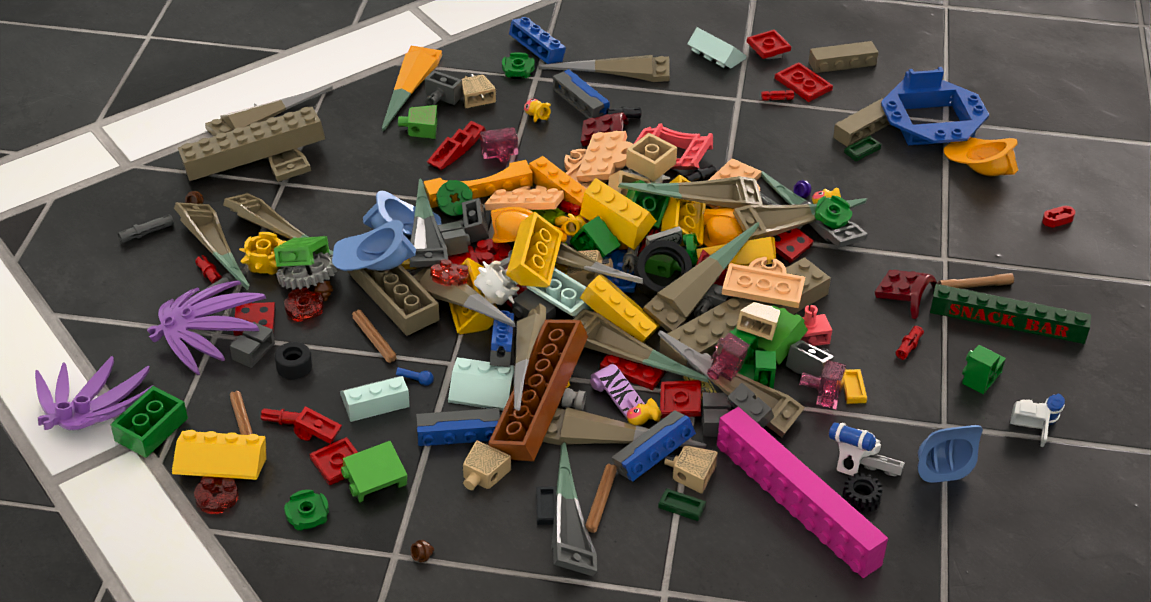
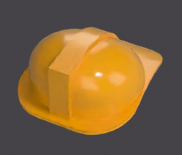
[944,137,1018,176]
[703,206,760,247]
[491,207,567,243]

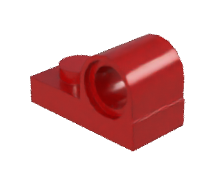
[294,406,342,444]

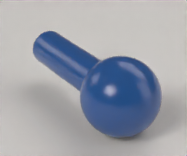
[396,367,434,385]

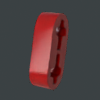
[1042,206,1075,227]

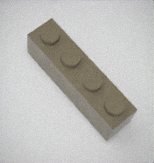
[809,41,878,73]
[833,98,890,147]

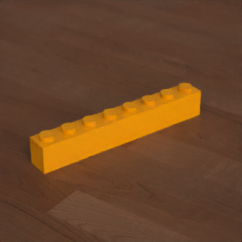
[529,156,628,250]

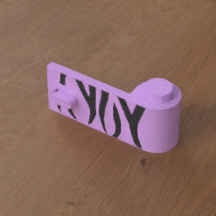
[590,364,645,419]

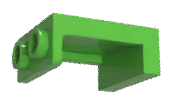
[274,236,329,267]
[341,441,407,502]

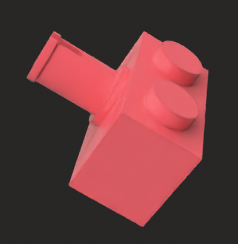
[800,305,832,346]

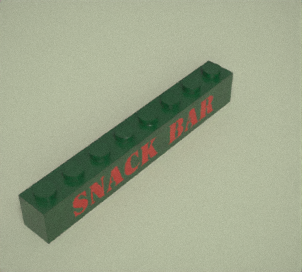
[930,284,1091,344]

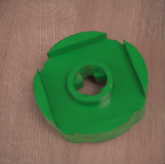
[502,52,535,78]
[436,180,473,217]
[814,195,852,230]
[683,233,699,268]
[284,490,329,531]

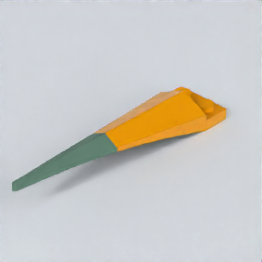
[382,45,442,131]

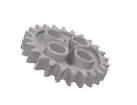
[276,252,338,290]

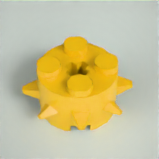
[239,232,286,275]

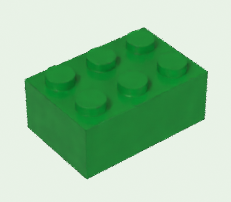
[110,386,188,458]

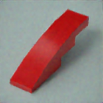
[427,121,486,170]

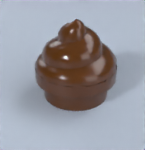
[185,191,204,204]
[314,281,333,301]
[411,540,434,562]

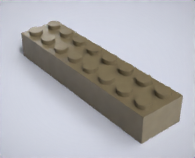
[178,107,325,181]

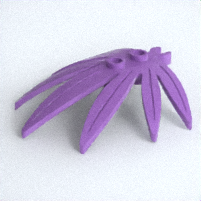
[147,281,266,375]
[35,356,153,430]

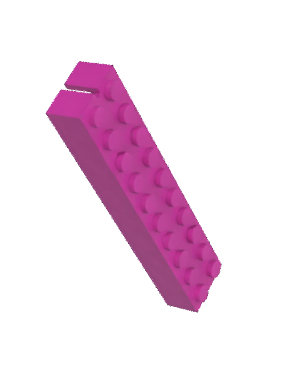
[717,407,888,578]

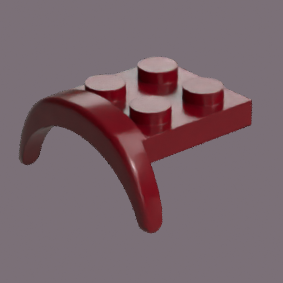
[581,112,629,146]
[875,270,937,319]

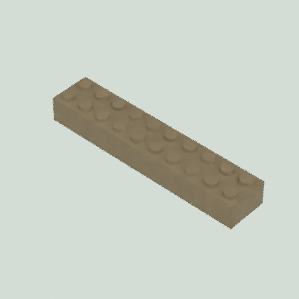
[659,257,831,367]

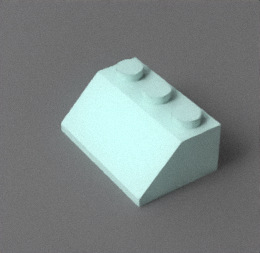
[687,27,747,68]
[527,267,593,317]
[448,357,514,411]
[340,376,410,422]

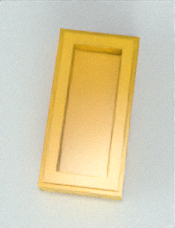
[840,369,867,404]

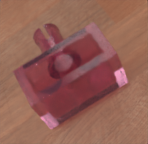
[480,127,518,162]
[707,332,750,382]
[800,360,846,409]

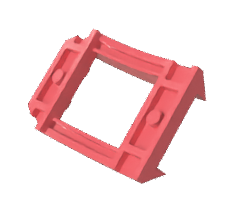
[634,123,713,170]

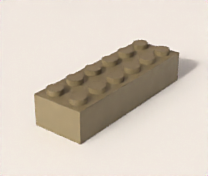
[347,265,439,336]

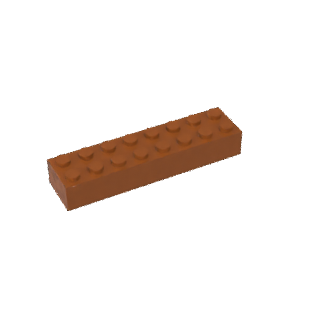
[488,320,588,461]

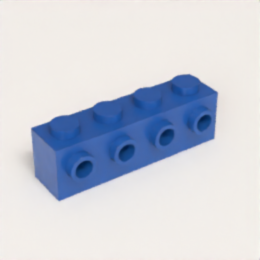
[509,17,566,64]

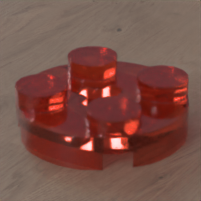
[430,259,469,286]
[284,288,323,322]
[194,476,238,514]

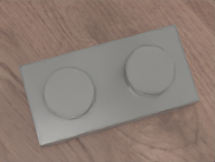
[860,454,905,476]

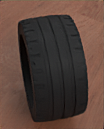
[634,240,692,298]

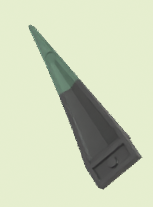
[761,171,868,248]
[409,178,448,267]
[551,442,597,576]

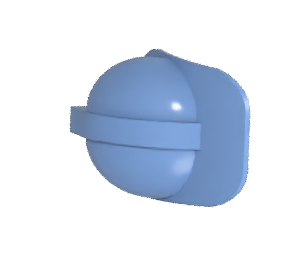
[363,191,441,238]
[332,220,416,271]
[918,425,983,483]

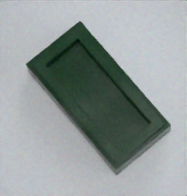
[844,136,882,161]
[658,488,706,521]

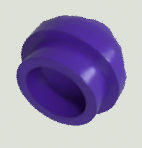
[793,180,812,198]

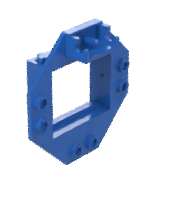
[881,67,989,145]

